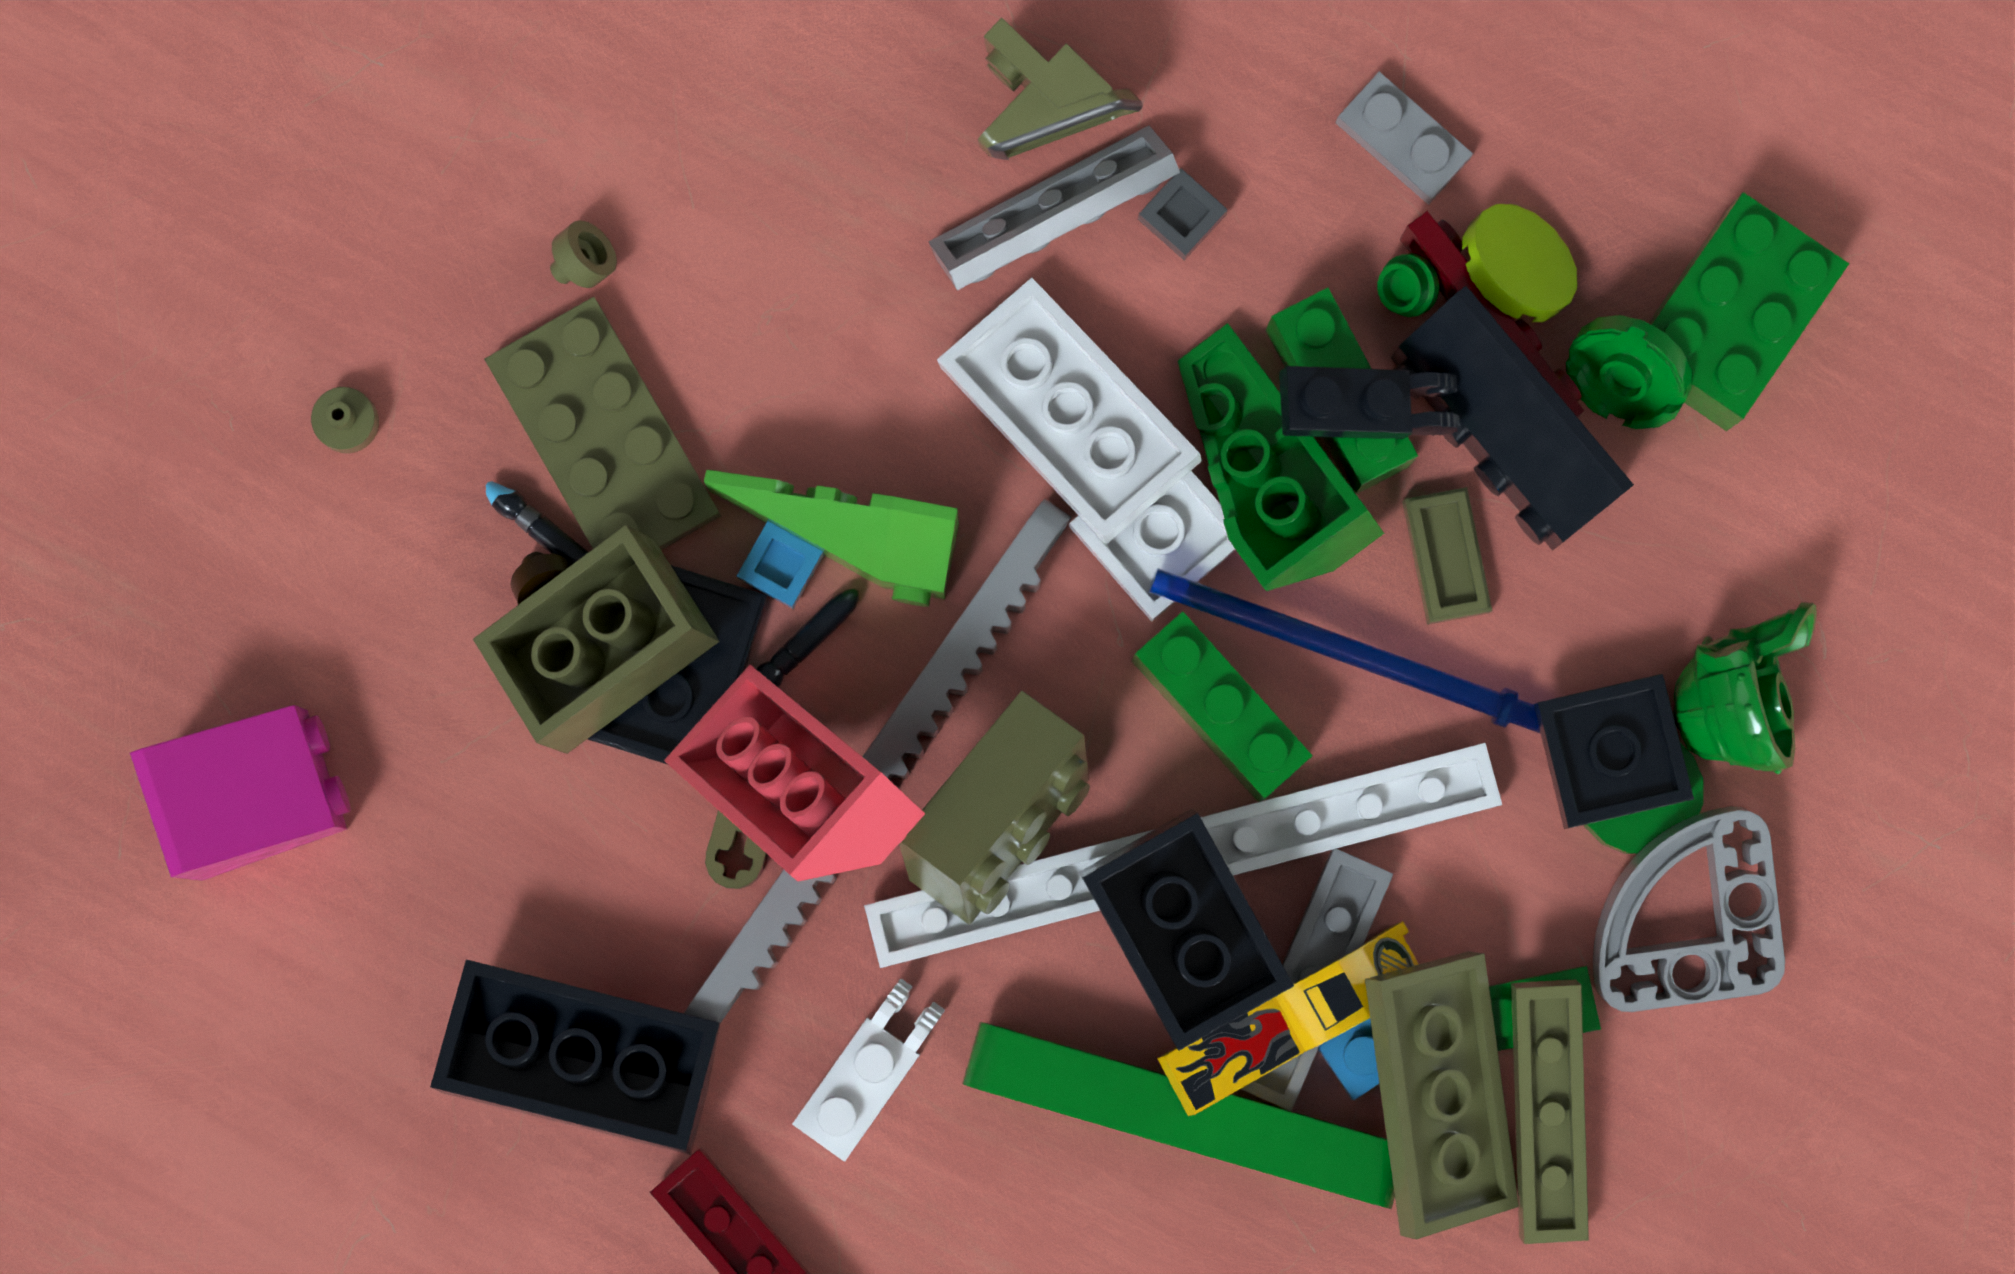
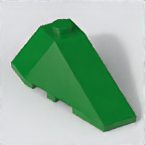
[1177,323,1385,591]

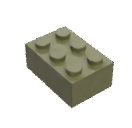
[473,525,720,754]
[899,690,1090,925]

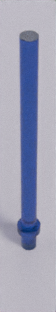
[1149,568,1541,734]

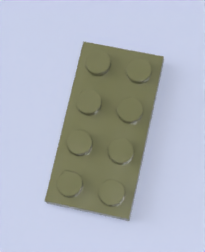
[484,297,721,550]
[1365,951,1519,1240]

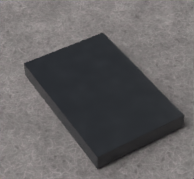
[588,565,768,765]

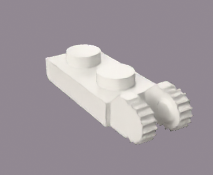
[792,979,945,1162]

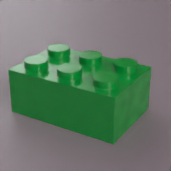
[1649,192,1849,431]

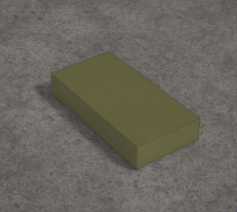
[1402,487,1492,625]

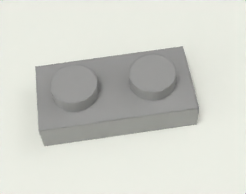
[1335,71,1473,205]

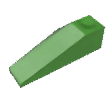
[704,470,959,607]

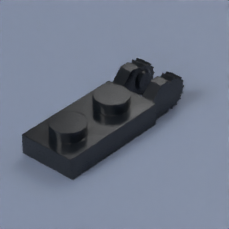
[1279,366,1460,439]

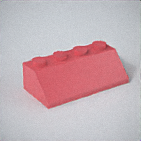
[664,665,925,882]

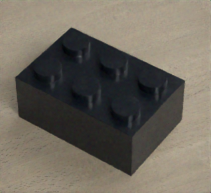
[1078,809,1294,1051]

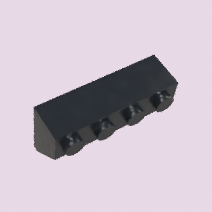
[1391,286,1634,551]
[430,959,720,1155]

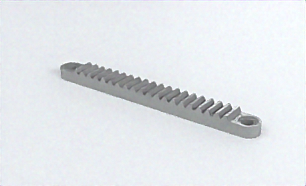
[684,499,1071,1023]

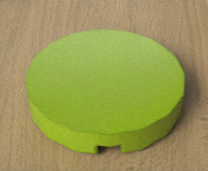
[1462,204,1577,322]

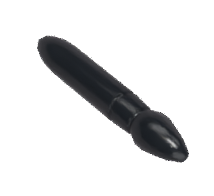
[756,589,859,687]

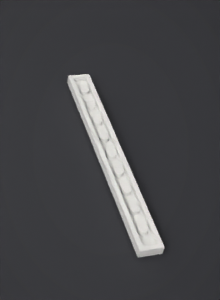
[864,743,1502,968]

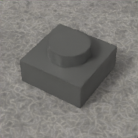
[1138,168,1228,261]

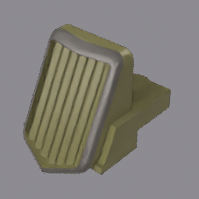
[978,17,1143,160]

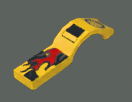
[1157,921,1419,1116]

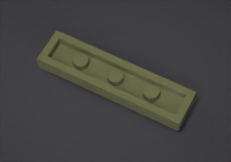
[1511,979,1589,1244]

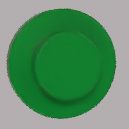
[1377,253,1439,317]

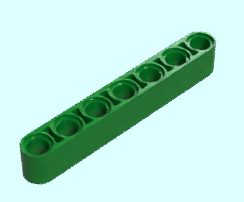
[962,1022,1395,1209]

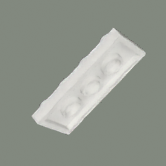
[937,277,1202,545]

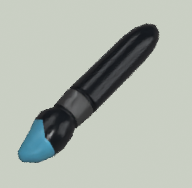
[486,481,589,565]

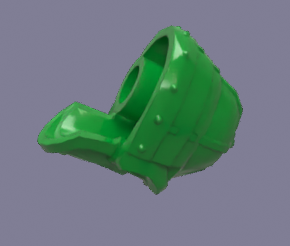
[1673,602,1817,774]

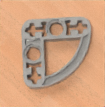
[1593,806,1785,1012]

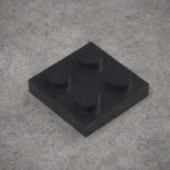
[1533,674,1694,829]

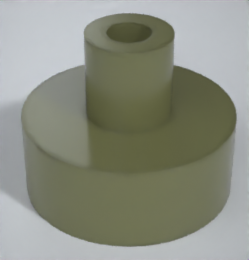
[550,220,617,288]
[311,387,379,453]

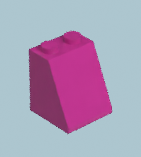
[130,705,351,881]

